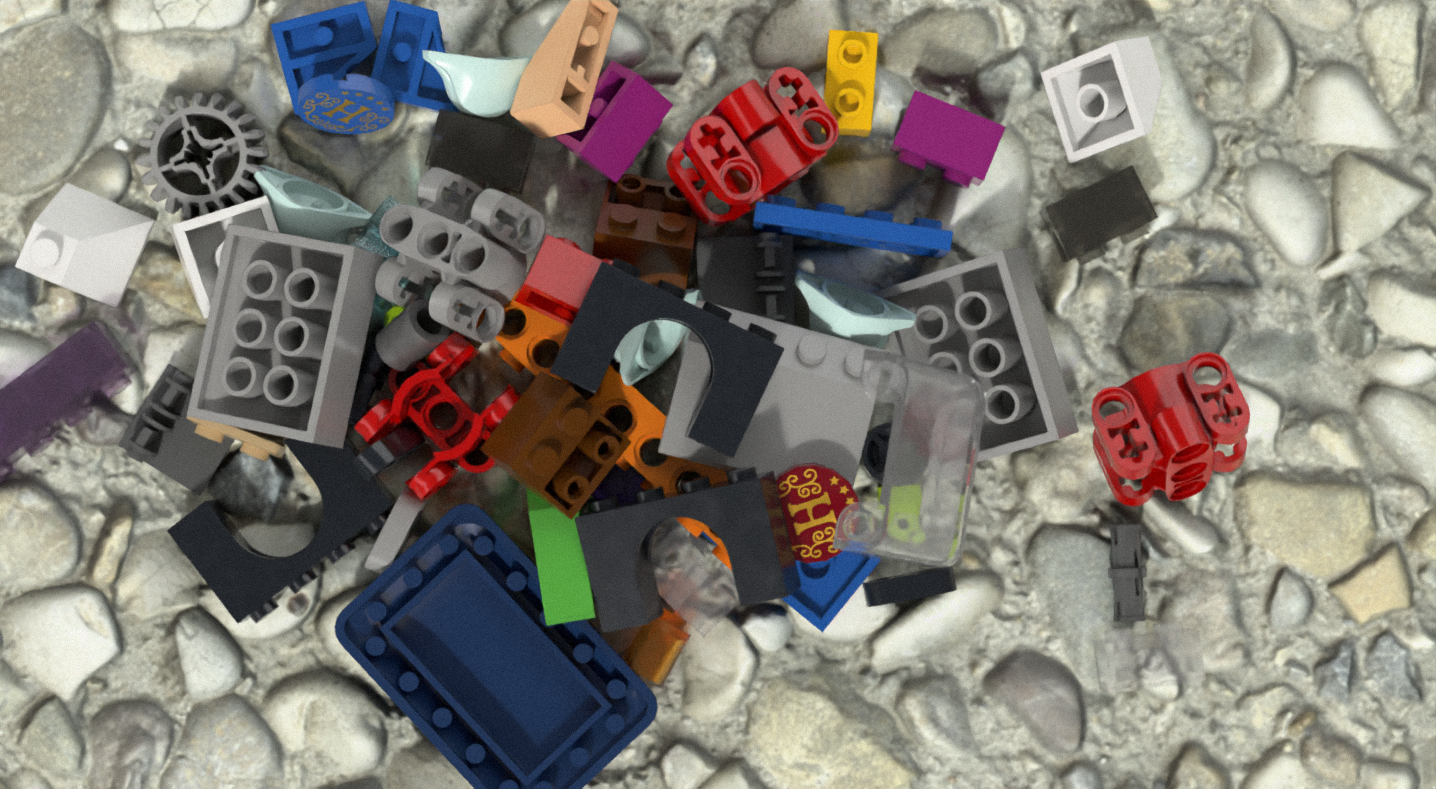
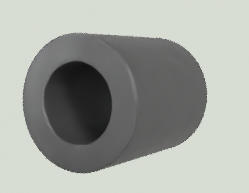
[375,300,450,371]

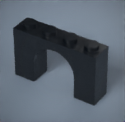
[549,258,785,458]
[167,434,397,624]
[574,466,802,633]

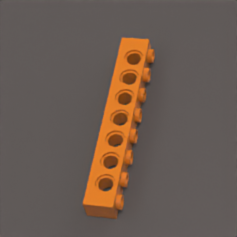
[459,286,732,570]

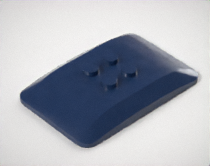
[335,503,658,789]

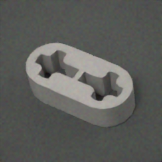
[365,486,428,575]

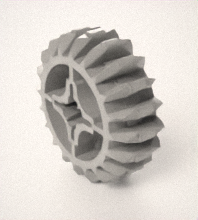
[136,92,270,220]

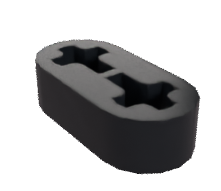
[352,422,426,482]
[862,566,957,607]

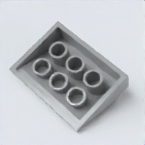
[187,224,384,449]
[874,247,1079,476]
[658,299,885,488]

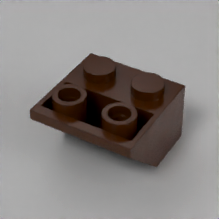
[592,174,701,291]
[480,371,631,520]

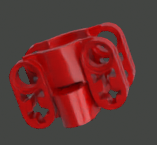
[666,67,839,227]
[354,332,522,500]
[1091,352,1250,507]

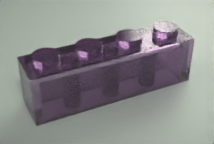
[0,320,139,483]

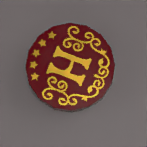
[775,462,861,563]

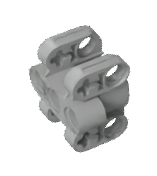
[375,167,546,343]

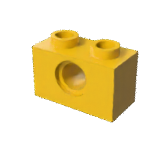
[820,30,878,138]

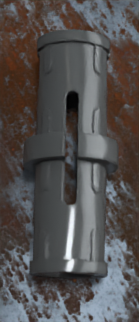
[1108,523,1147,622]

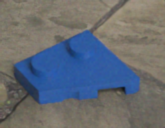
[371,0,459,118]
[271,1,378,115]

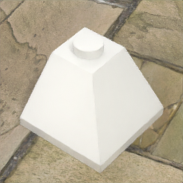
[1041,36,1163,164]
[15,182,156,308]
[169,195,279,319]

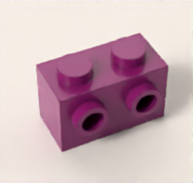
[555,60,673,183]
[890,90,1006,189]

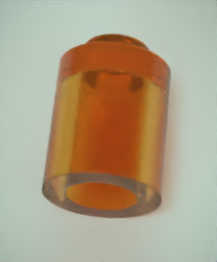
[623,607,692,686]

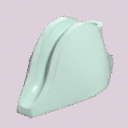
[422,50,533,117]
[254,165,374,245]
[795,270,916,350]
[612,288,703,386]

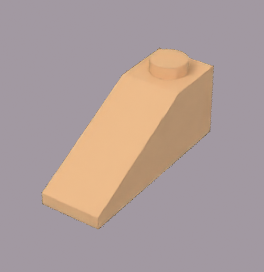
[510,0,619,139]

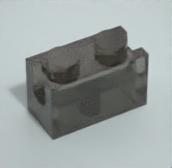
[424,108,537,195]
[1039,165,1158,266]

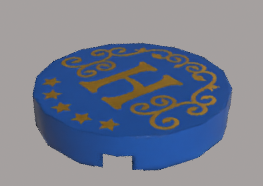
[298,73,395,134]

